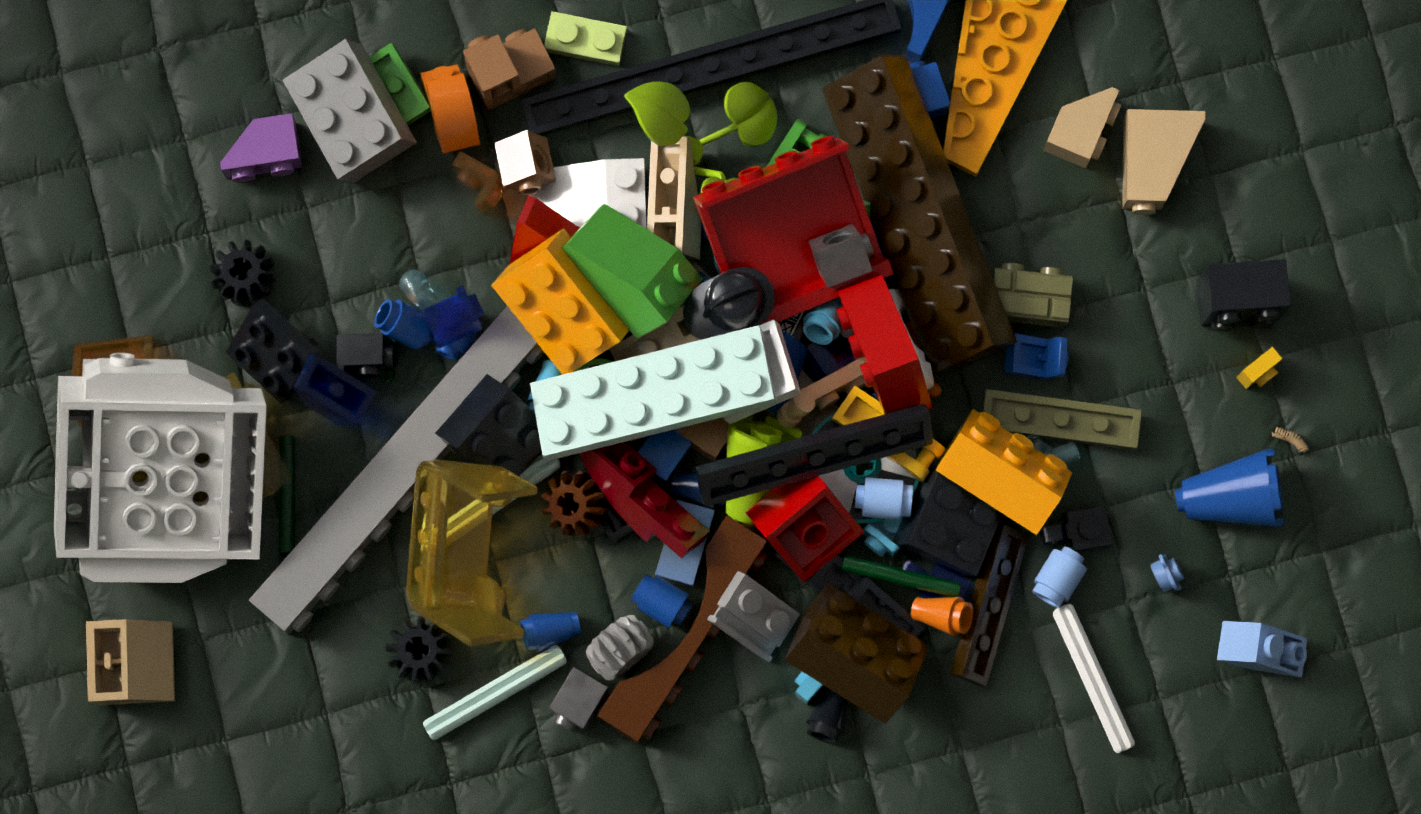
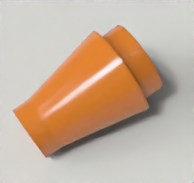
[911,597,973,636]

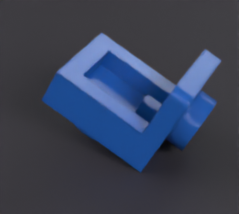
[1004,333,1069,381]

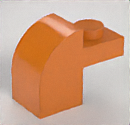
[420,64,480,153]

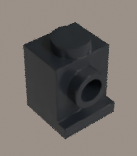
[336,333,398,380]

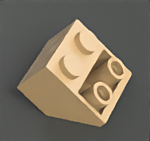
[86,619,175,706]

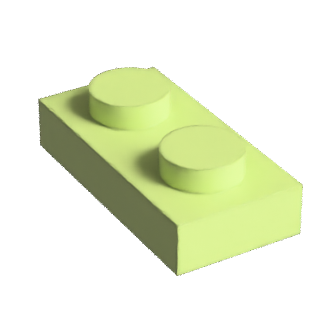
[544,11,627,67]

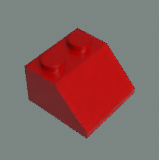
[746,476,864,583]

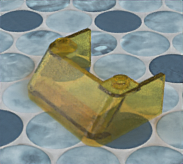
[406,460,537,647]

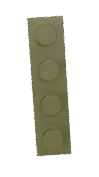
[982,389,1142,451]

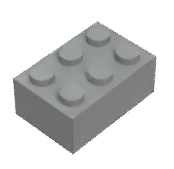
[283,39,417,183]

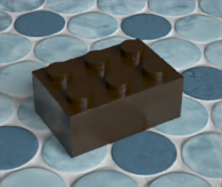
[785,583,928,724]

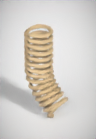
[1272,427,1309,453]

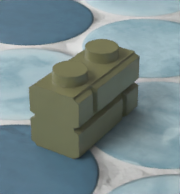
[992,263,1073,328]

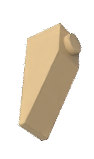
[647,137,702,260]

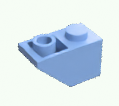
[1217,621,1307,677]

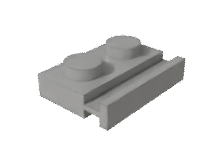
[707,571,800,662]

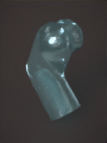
[400,269,449,321]

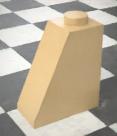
[1122,109,1205,215]

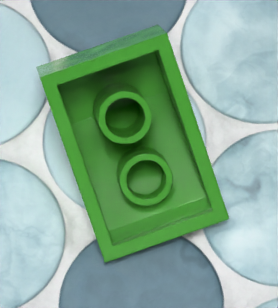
[562,203,703,339]

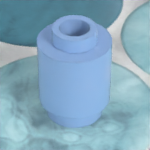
[855,477,913,520]
[1032,547,1087,608]

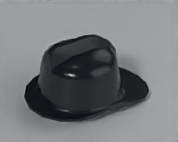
[683,267,775,340]

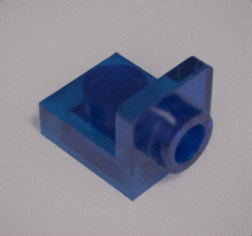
[422,286,485,349]

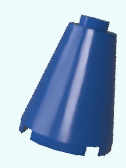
[1175,448,1285,527]

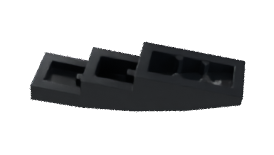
[772,550,925,638]

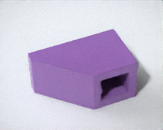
[220,113,303,182]

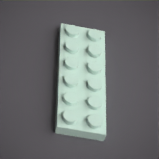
[530,325,777,461]

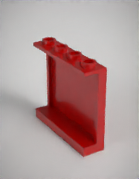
[693,136,894,326]

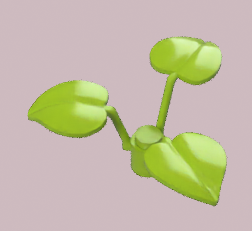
[624,81,777,193]

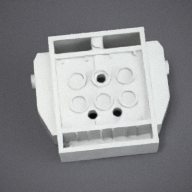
[54,353,266,583]

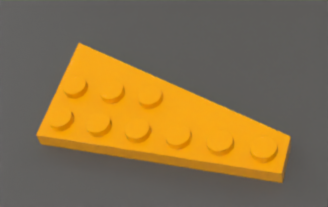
[943,0,1068,177]

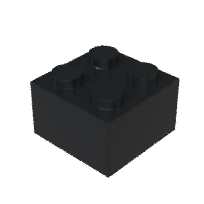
[1196,259,1291,331]
[435,374,542,494]
[893,471,1002,576]

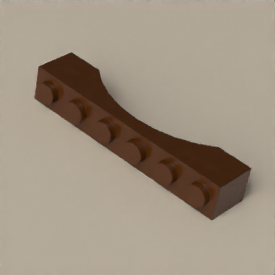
[597,516,769,744]

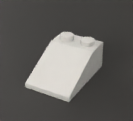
[529,158,646,229]

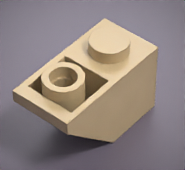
[1043,87,1121,169]

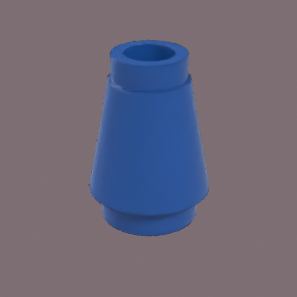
[520,612,581,652]

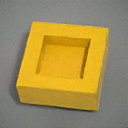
[1236,347,1282,389]

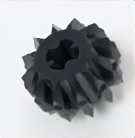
[209,239,277,306]
[384,616,453,685]

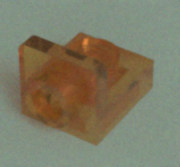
[452,151,504,214]

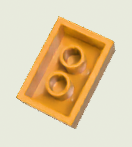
[491,228,629,375]
[936,409,1072,535]

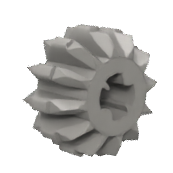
[586,615,654,680]

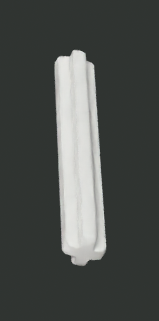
[1053,604,1135,753]

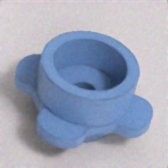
[1151,554,1184,593]

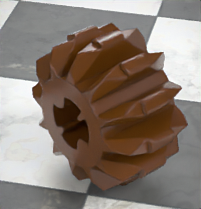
[541,470,609,536]

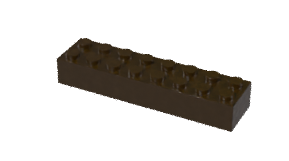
[821,55,1017,375]

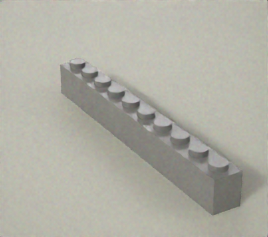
[249,306,544,635]

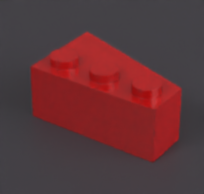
[836,275,933,414]

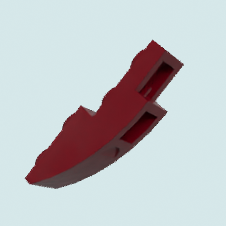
[579,442,710,558]

